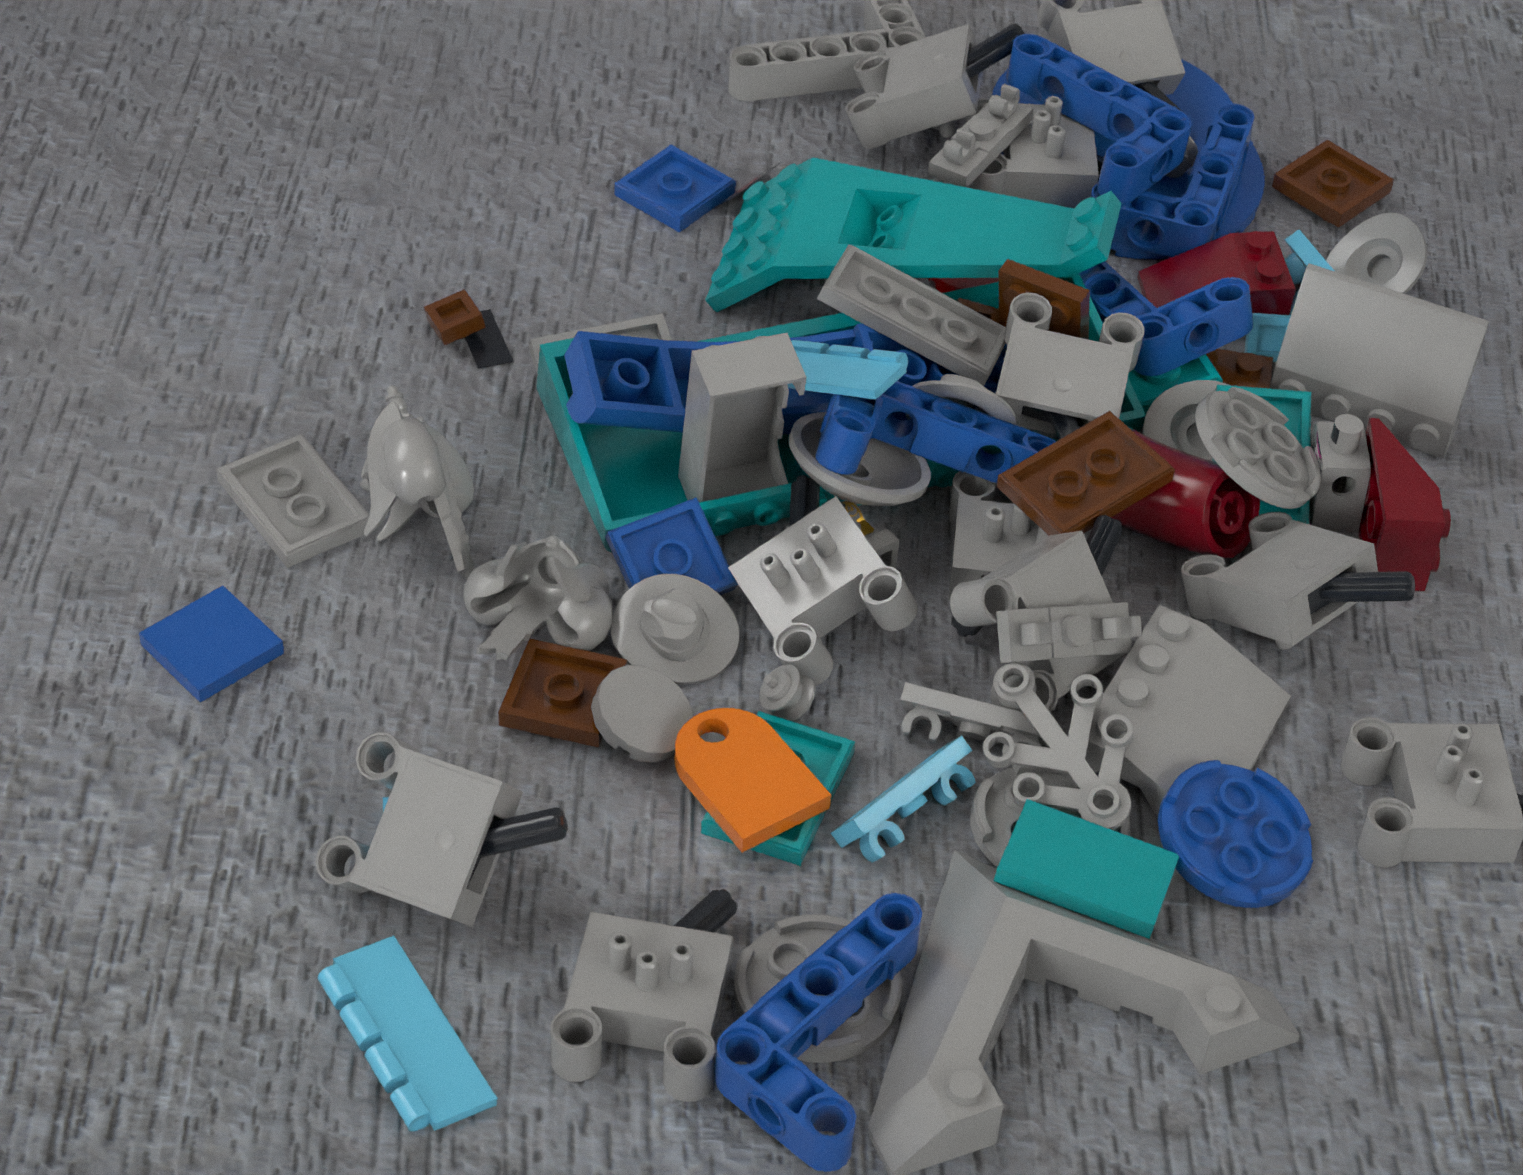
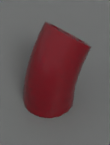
[1111,429,1260,558]

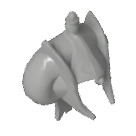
[360,385,474,579]
[463,535,613,661]

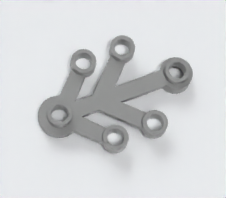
[983,662,1134,830]

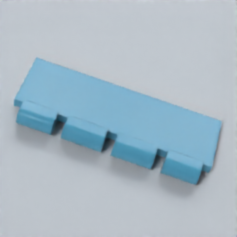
[757,336,908,400]
[318,936,497,1131]

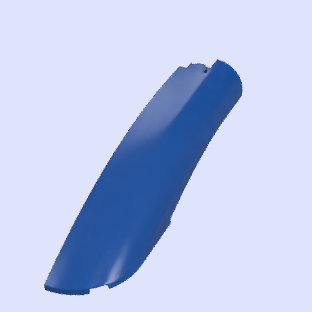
[564,323,1007,435]

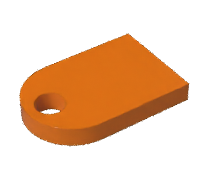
[675,708,831,853]

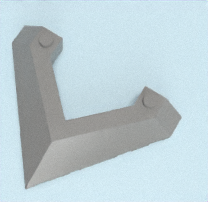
[867,850,1300,1175]

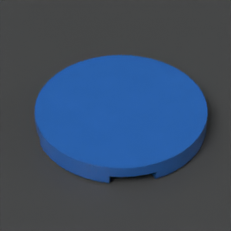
[1158,760,1313,908]

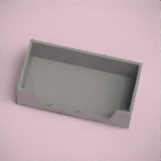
[678,333,807,502]

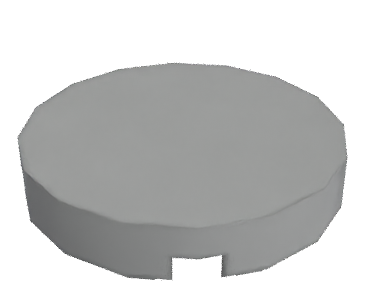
[591,665,693,762]

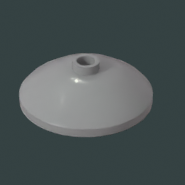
[789,412,931,506]

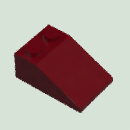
[1137,231,1296,315]
[1358,418,1451,591]

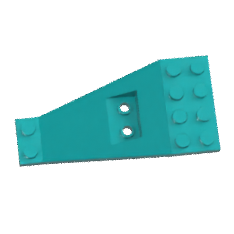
[705,157,1121,313]

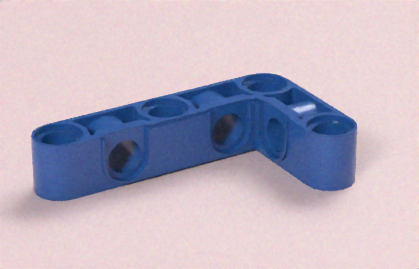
[1007,34,1192,204]
[1091,103,1254,257]
[1079,261,1254,376]
[815,381,1056,484]
[715,893,922,1172]

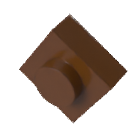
[423,289,486,346]

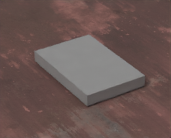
[216,434,369,568]

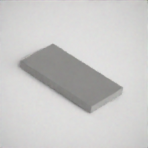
[817,245,1006,386]

